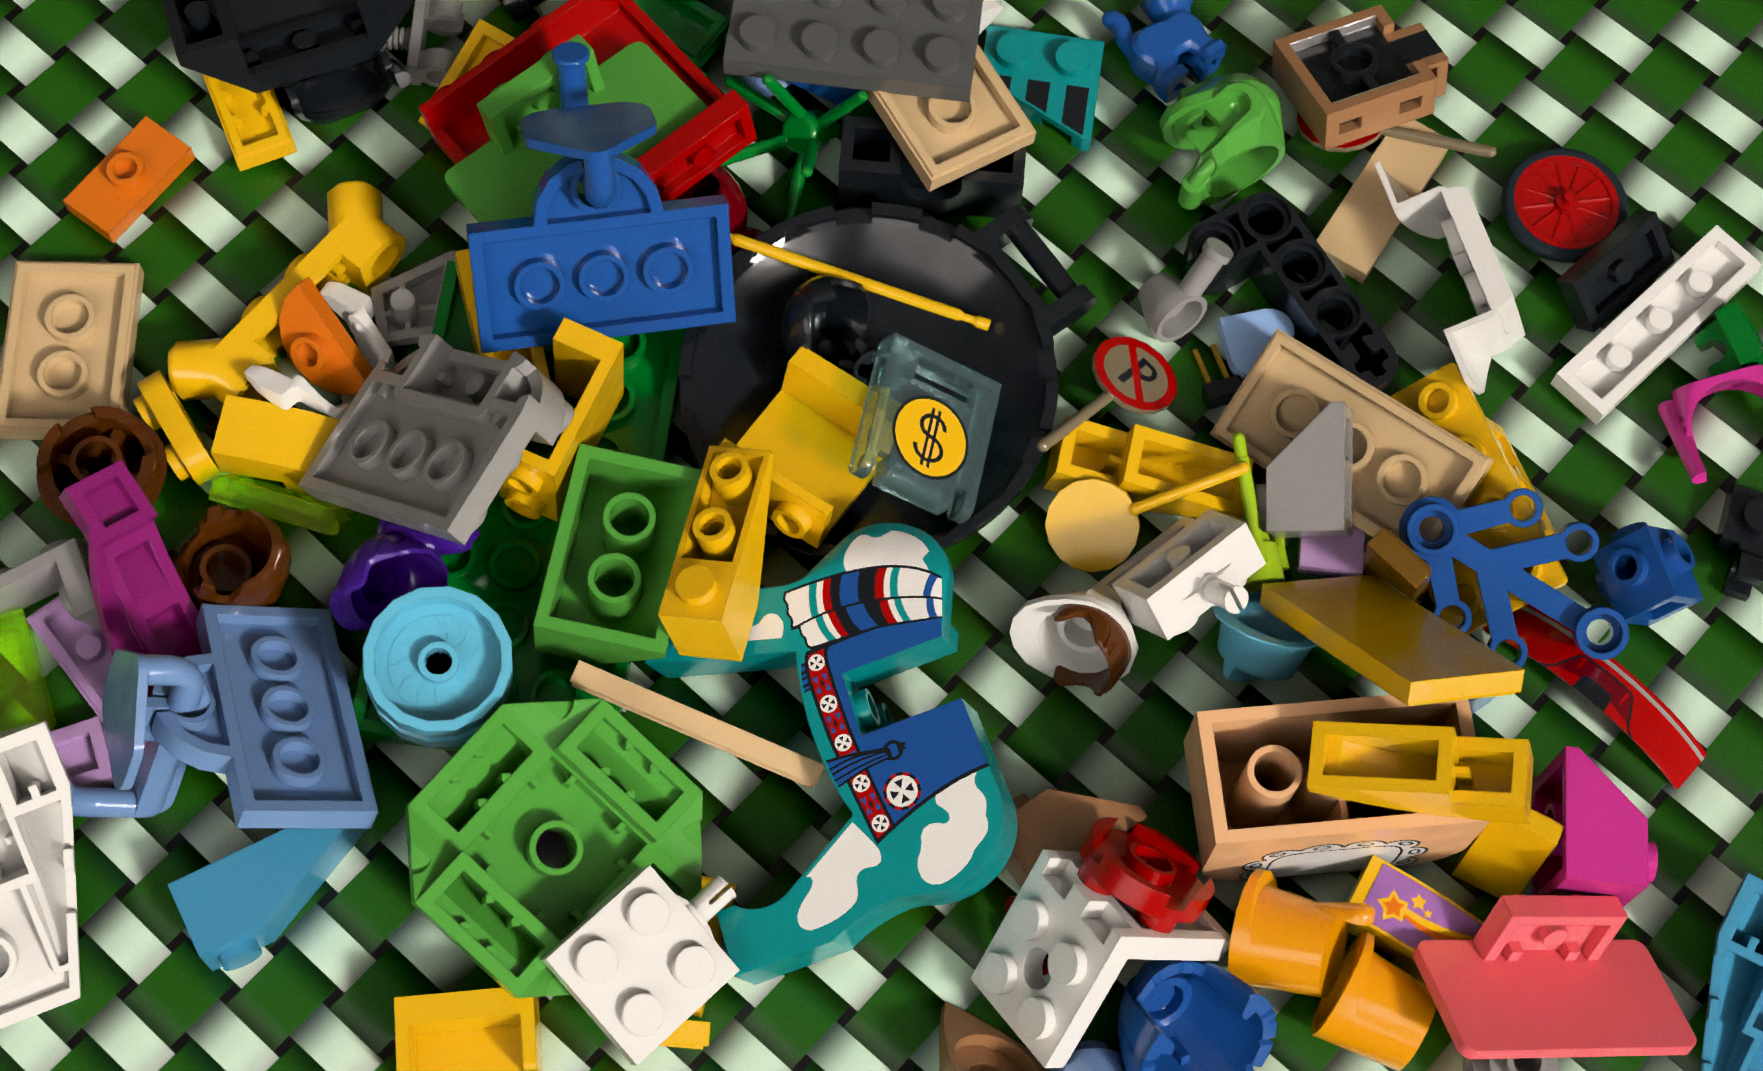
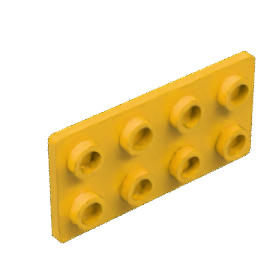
[1390,363,1568,635]

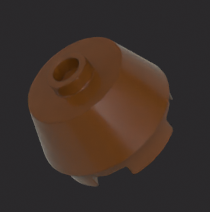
[36,406,167,527]

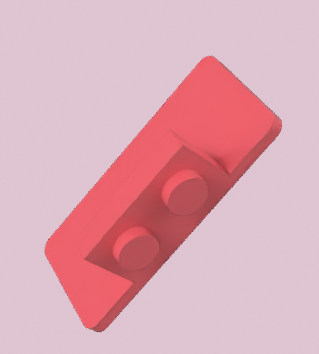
[1413,894,1697,1059]

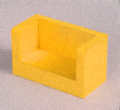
[394,987,543,1071]

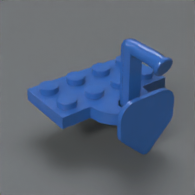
[466,42,736,353]

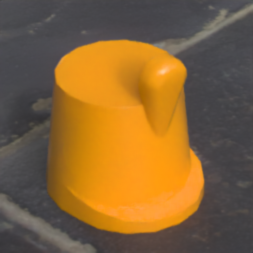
[1228,868,1375,998]
[1310,930,1436,1071]

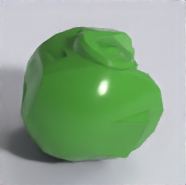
[1159,73,1285,210]

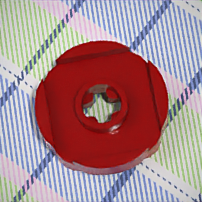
[1077,817,1215,933]

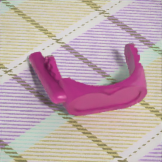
[1658,364,1763,484]

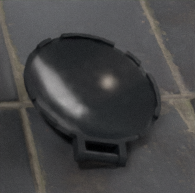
[678,202,1097,559]

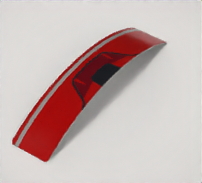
[1483,604,1706,789]

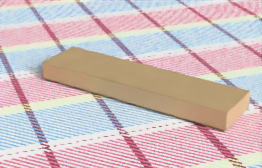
[570,660,825,789]

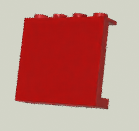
[418,0,757,201]

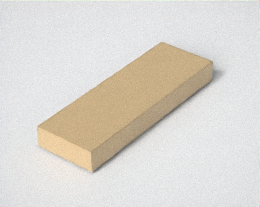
[1316,120,1449,284]

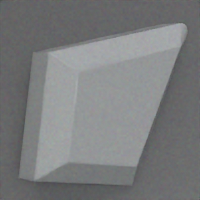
[371,250,455,348]

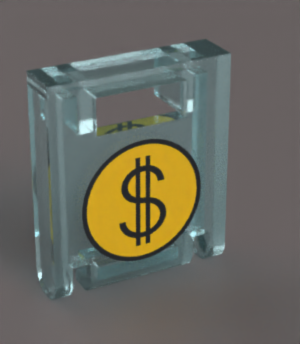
[849,332,1002,524]

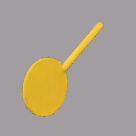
[1045,461,1250,572]

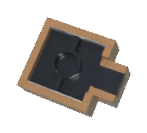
[1272,4,1449,150]

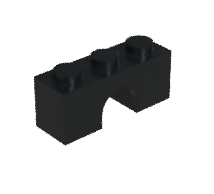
[838,115,1027,218]

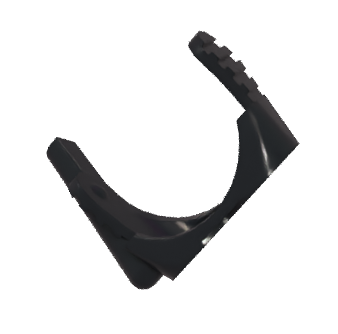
[284,50,411,126]

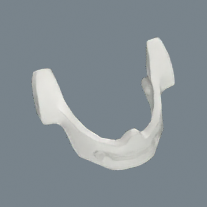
[244,281,394,420]

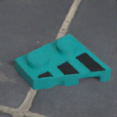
[984,25,1105,152]

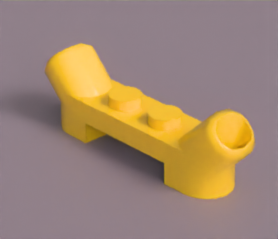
[168,180,406,404]

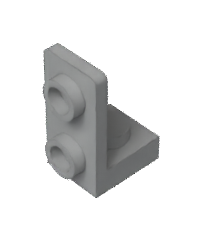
[0,538,102,631]

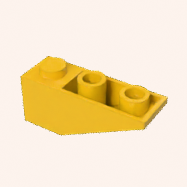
[658,446,774,662]

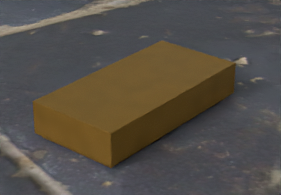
[1363,528,1432,604]

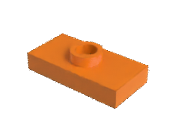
[63,116,196,244]

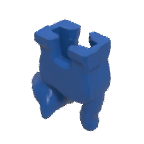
[1102,0,1227,103]

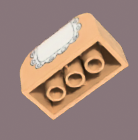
[1183,695,1490,881]

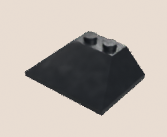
[161,0,415,93]

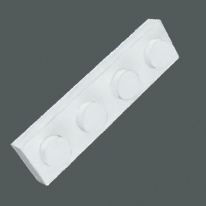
[1550,225,1763,425]

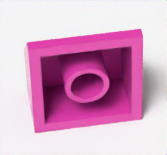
[1532,746,1658,907]

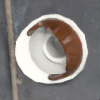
[1009,588,1139,697]

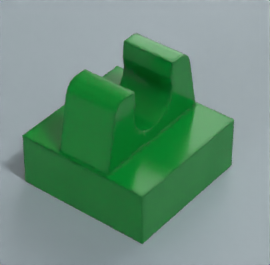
[1694,301,1763,376]

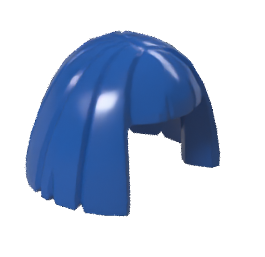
[1117,960,1277,1071]

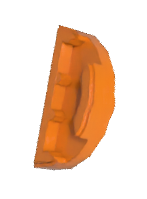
[279,277,373,396]

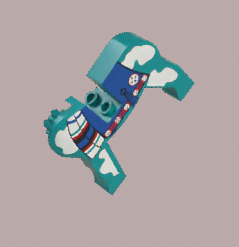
[645,523,1018,985]

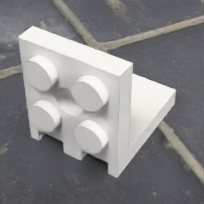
[970,849,1231,1068]

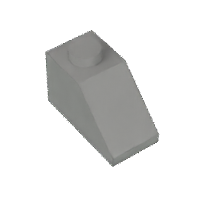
[1256,401,1353,538]

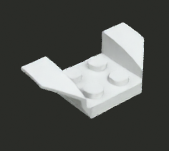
[1375,162,1526,395]

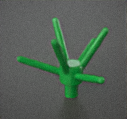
[721,74,868,221]

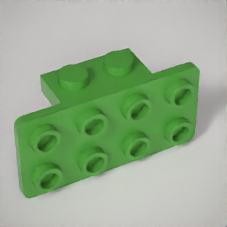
[445,34,707,222]

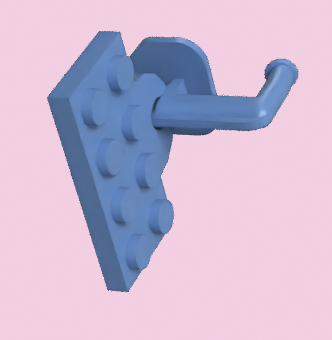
[71,604,378,829]

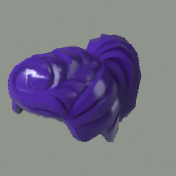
[329,519,481,632]

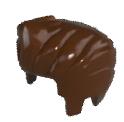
[172,505,292,612]

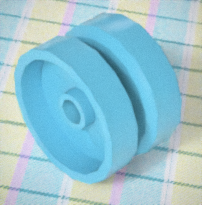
[363,586,513,748]

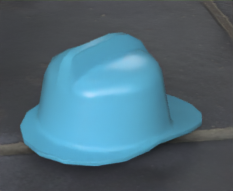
[1212,590,1318,682]

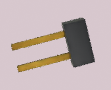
[1192,344,1242,410]

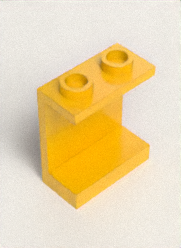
[499,317,624,522]
[719,346,900,549]

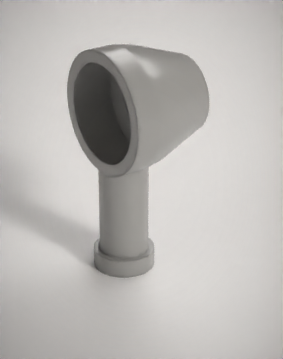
[1138,237,1234,343]

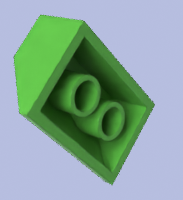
[533,443,702,665]

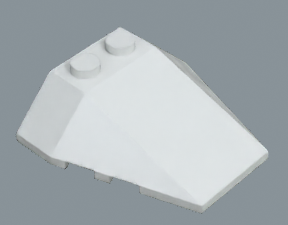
[0,720,81,1029]

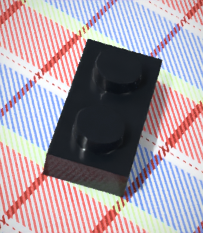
[1556,209,1675,332]

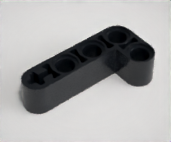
[1180,192,1399,394]

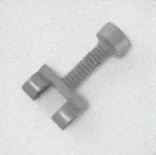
[382,0,465,87]

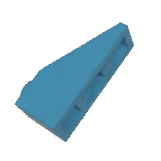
[167,828,367,971]

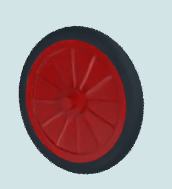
[1501,148,1629,263]

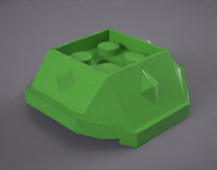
[405,698,703,998]

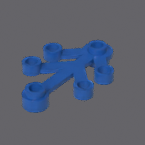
[1398,488,1629,667]

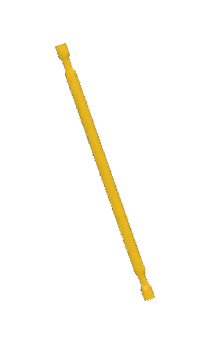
[730,233,991,331]

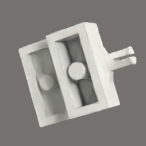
[1091,509,1266,640]
[541,865,740,1066]

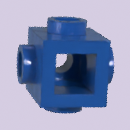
[1593,522,1704,626]

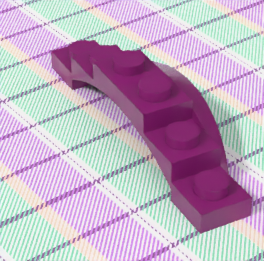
[59,460,285,831]

